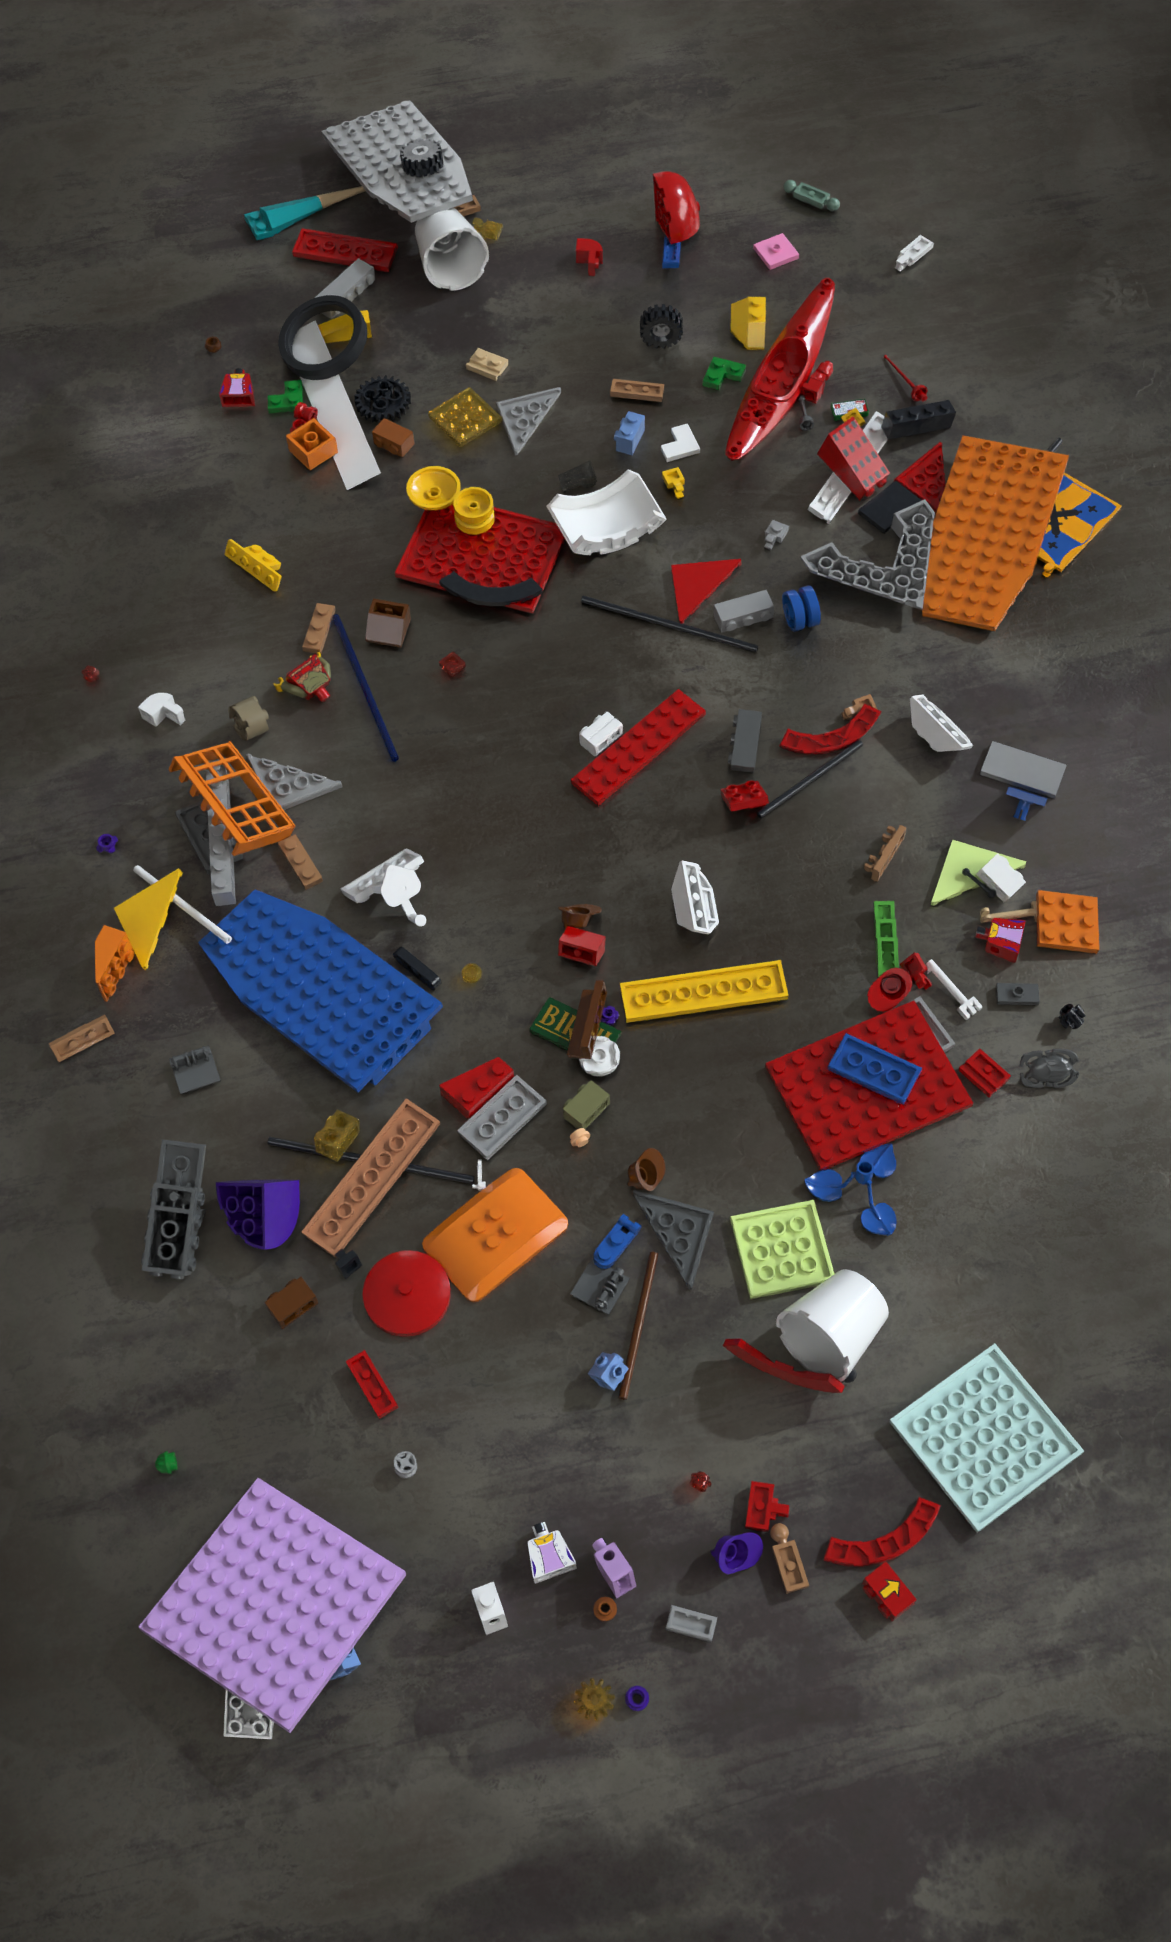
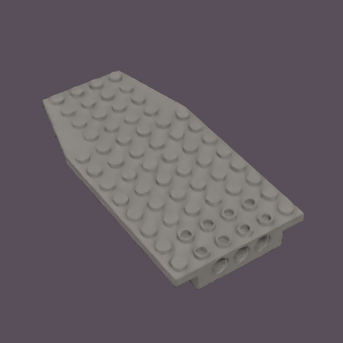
[322,100,473,223]

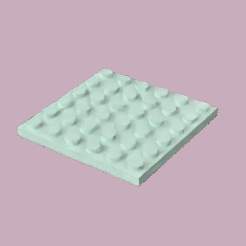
[889,1343,1084,1533]

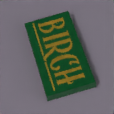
[529,997,621,1051]

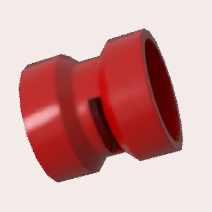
[294,402,318,423]

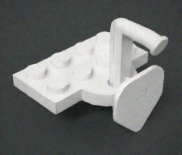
[341,848,426,927]

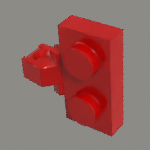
[745,1481,790,1532]

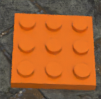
[1036,890,1099,954]

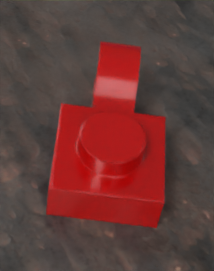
[899,952,932,990]

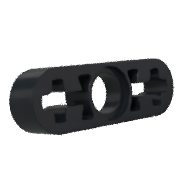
[393,946,442,991]

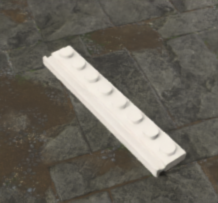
[807,411,888,524]

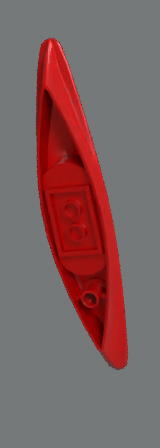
[725,278,835,461]

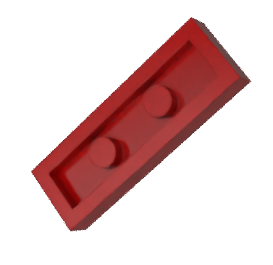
[346,1350,399,1419]

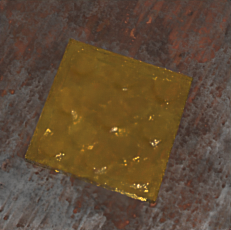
[428,387,502,448]

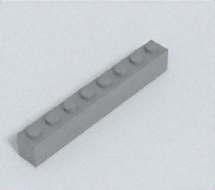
[206,759,236,906]

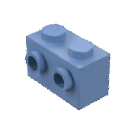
[614,411,645,456]

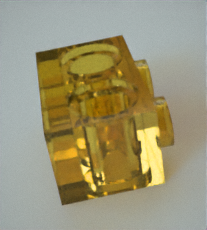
[314,1109,360,1162]

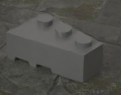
[728,709,762,773]

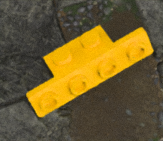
[224,539,282,592]

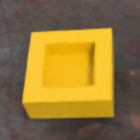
[841,407,866,427]

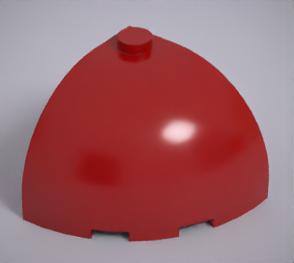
[653,171,700,244]

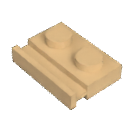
[466,348,508,381]

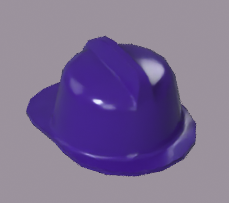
[711,1532,763,1574]

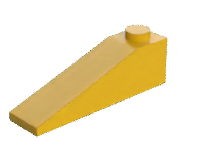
[318,310,372,343]

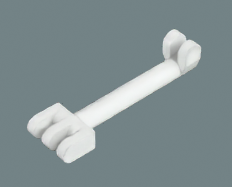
[924,959,982,1020]

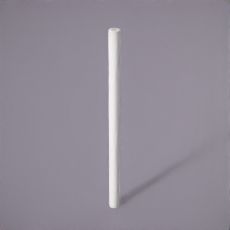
[133,865,232,944]

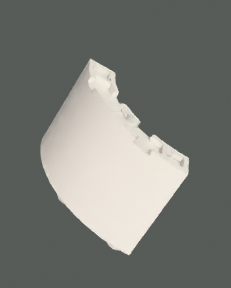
[546,469,667,555]

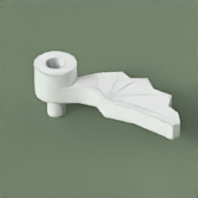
[472,1159,486,1191]

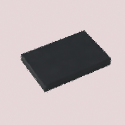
[858,481,922,534]

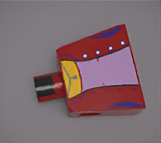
[219,368,255,407]
[975,918,1026,963]

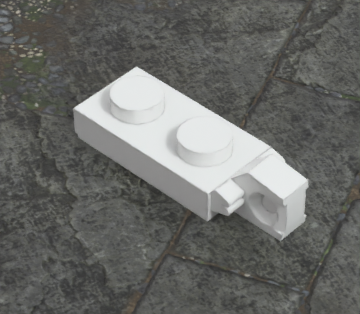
[895,235,934,271]

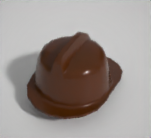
[558,904,602,930]
[627,1148,666,1191]

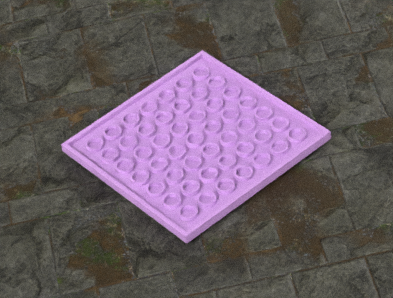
[139,1478,406,1733]

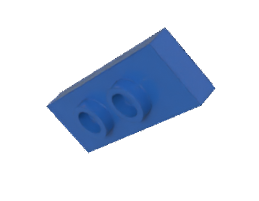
[662,235,681,268]

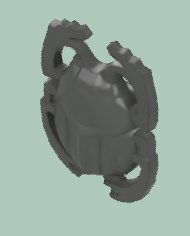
[1019,1048,1079,1088]

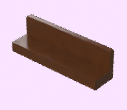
[567,980,607,1059]

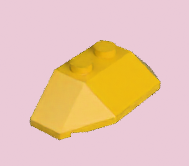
[731,297,766,350]

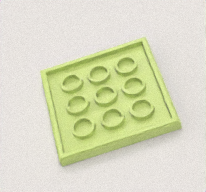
[730,1200,834,1300]

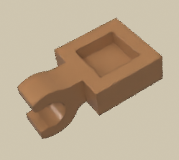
[841,694,877,720]

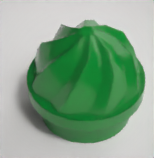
[155,1451,178,1474]

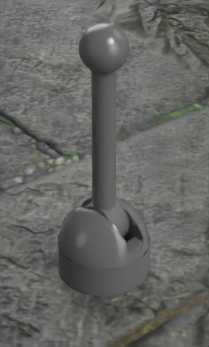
[798,395,814,431]

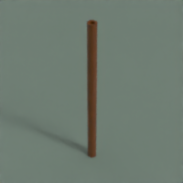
[618,1252,658,1400]

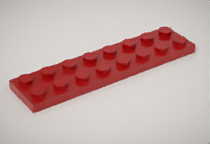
[571,689,706,806]

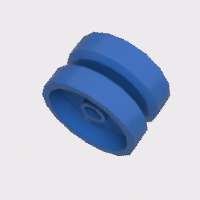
[782,585,821,632]

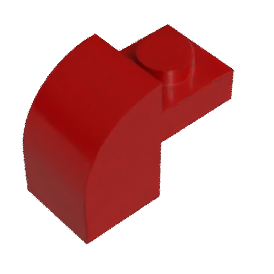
[576,238,603,276]

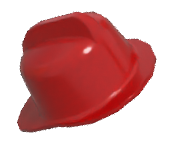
[867,967,912,1012]

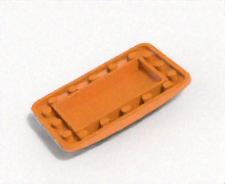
[422,1168,568,1302]

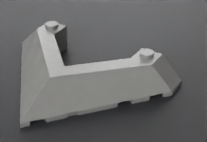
[800,499,935,610]

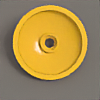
[406,466,461,510]

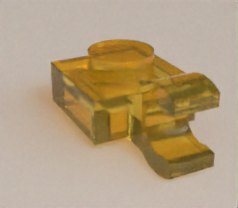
[472,218,503,240]

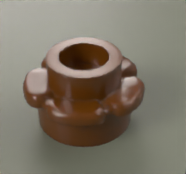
[205,336,222,353]

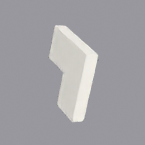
[661,423,700,462]

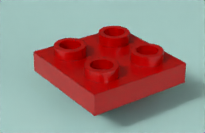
[720,781,769,812]

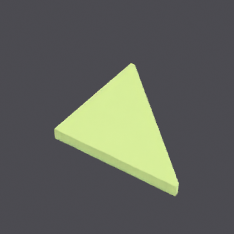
[931,840,1026,906]

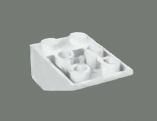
[224,1690,274,1739]

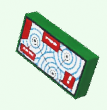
[830,399,869,421]

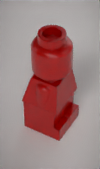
[801,361,833,404]

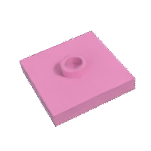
[753,233,799,270]

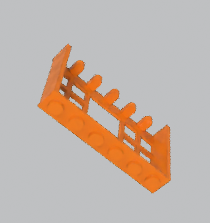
[168,741,296,856]

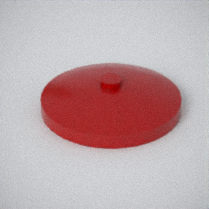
[363,1250,451,1337]

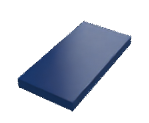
[827,1033,922,1105]

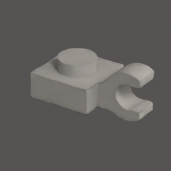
[764,520,789,550]

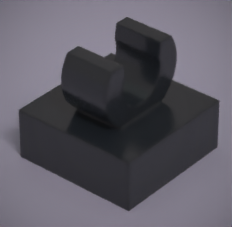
[335,1249,362,1279]

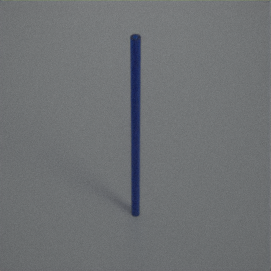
[332,614,399,762]

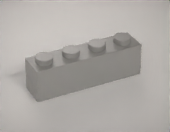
[315,258,375,319]

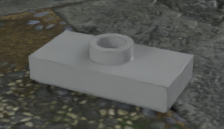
[666,1605,717,1643]

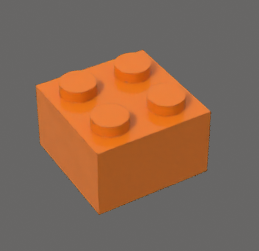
[286,418,338,470]

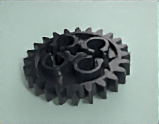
[354,375,411,423]

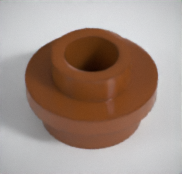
[593,1597,617,1621]

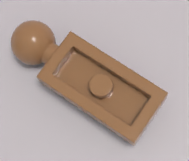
[770,1523,809,1594]

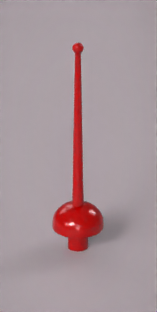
[884,355,928,402]

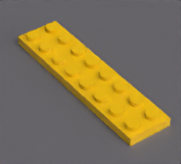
[620,960,789,1023]

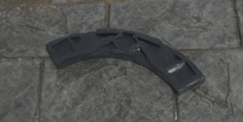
[439,571,543,606]

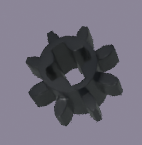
[1058,1004,1086,1029]

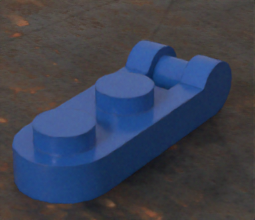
[593,1214,642,1269]

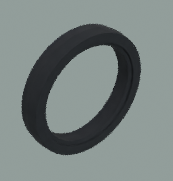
[278,295,367,380]

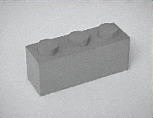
[713,590,774,633]

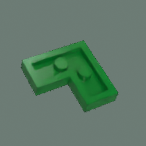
[702,357,746,390]
[268,380,303,413]

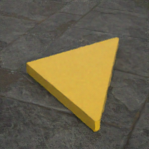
[114,868,183,970]

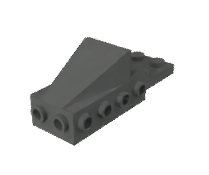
[141,1139,206,1279]

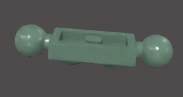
[783,180,840,211]

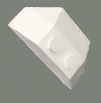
[910,695,973,752]
[671,860,719,935]

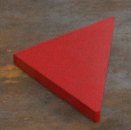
[894,442,946,514]
[671,559,741,624]

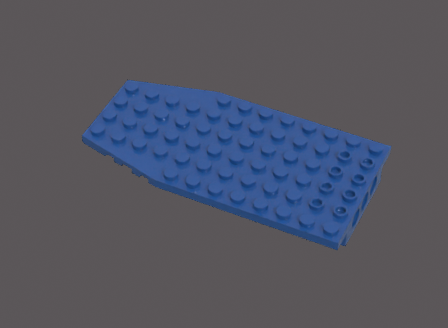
[198,890,443,1093]

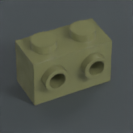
[563,1080,610,1130]

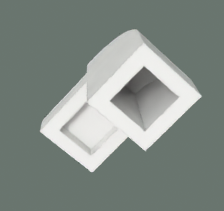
[138,693,185,727]

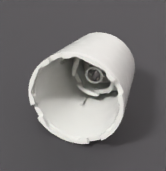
[415,207,489,291]
[776,1269,889,1382]

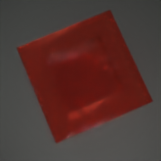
[439,651,466,677]

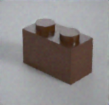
[265,1277,319,1329]

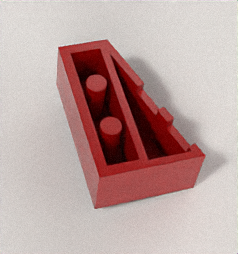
[439,1057,514,1120]

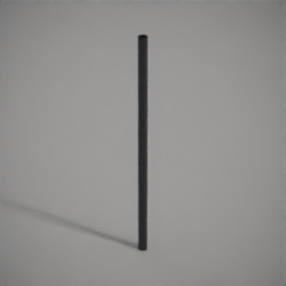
[581,595,759,653]
[268,1137,475,1184]

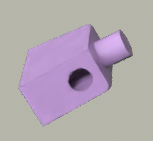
[592,1538,636,1599]

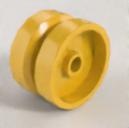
[453,487,495,535]

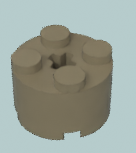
[228,696,269,741]

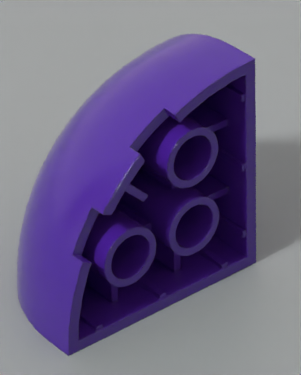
[216,1180,300,1250]

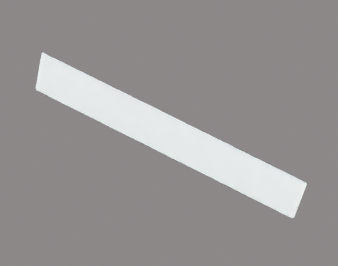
[292,320,381,490]

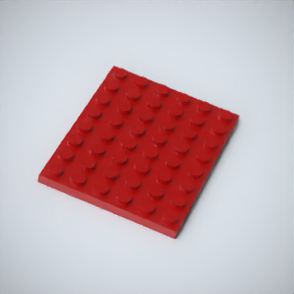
[395,504,566,614]
[765,1000,973,1171]

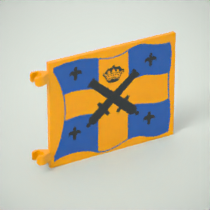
[1038,472,1122,578]

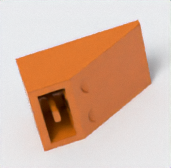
[95,925,134,1002]

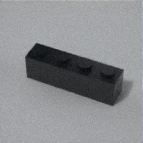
[881,400,956,440]

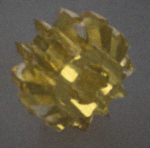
[574,1678,615,1722]

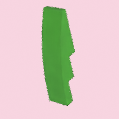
[873,901,899,978]

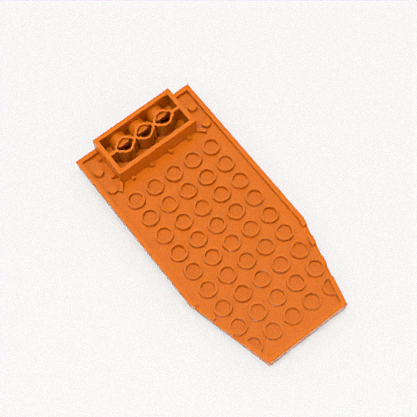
[922,435,1069,631]

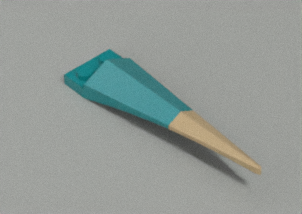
[244,186,366,240]

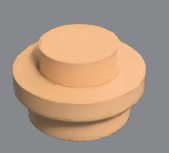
[570,1128,590,1147]

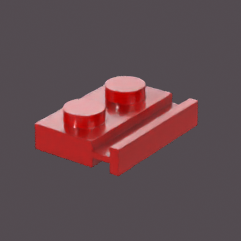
[958,1049,1011,1098]

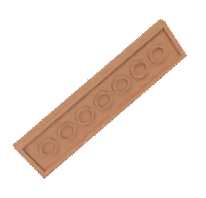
[301,1098,440,1258]

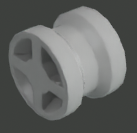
[394,1451,417,1479]

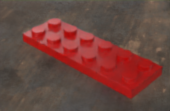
[292,228,398,272]

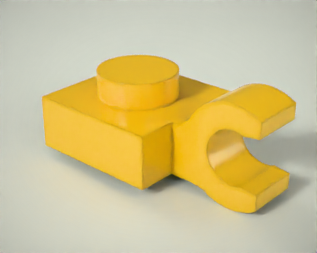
[662,467,685,499]

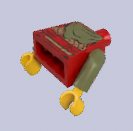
[273,652,331,703]

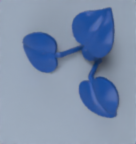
[804,1143,897,1236]

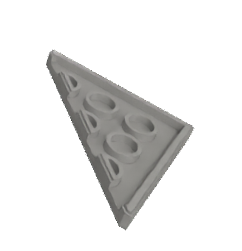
[496,387,561,455]
[246,754,342,810]

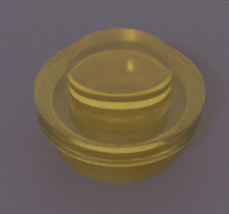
[462,963,482,983]

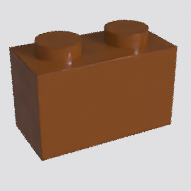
[372,418,415,458]

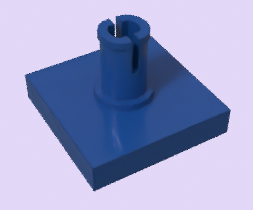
[1006,787,1048,821]

